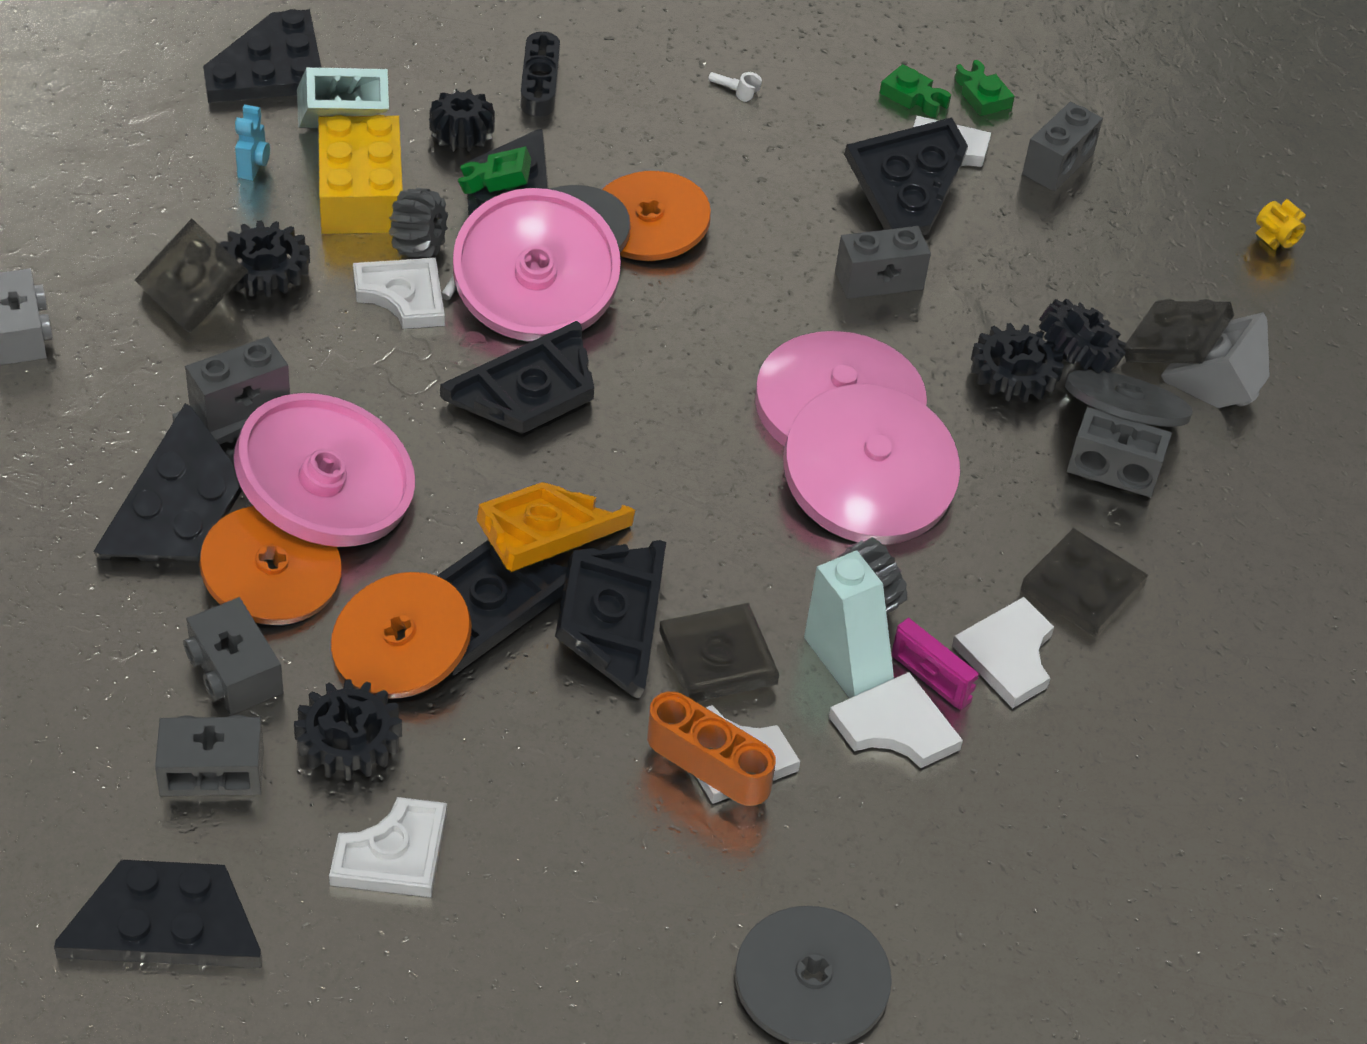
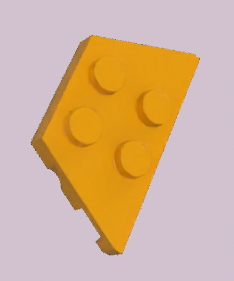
[477,482,635,572]

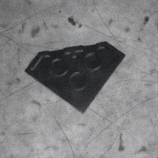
[203,9,322,103]
[844,117,968,236]

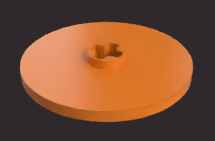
[602,171,711,261]
[200,506,341,625]
[331,572,472,699]

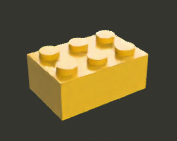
[318,115,403,234]

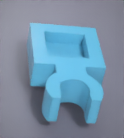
[235,104,270,181]

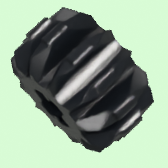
[429,88,495,152]

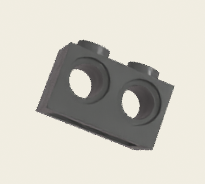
[1022,101,1103,192]
[1067,407,1172,497]

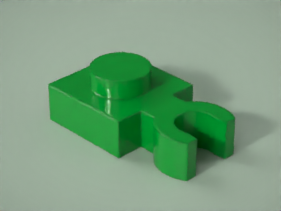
[954,60,1015,116]
[879,64,951,118]
[458,146,531,194]

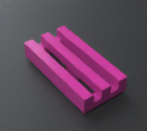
[891,617,979,711]

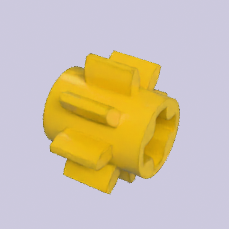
[1256,199,1306,250]

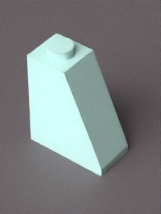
[297,67,389,128]
[804,550,894,698]

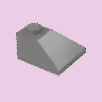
[1161,312,1270,408]

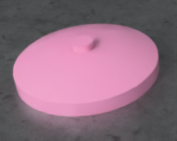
[453,188,621,342]
[755,331,927,447]
[783,384,960,545]
[234,393,415,547]

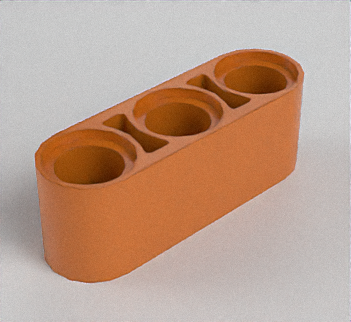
[647,691,776,806]

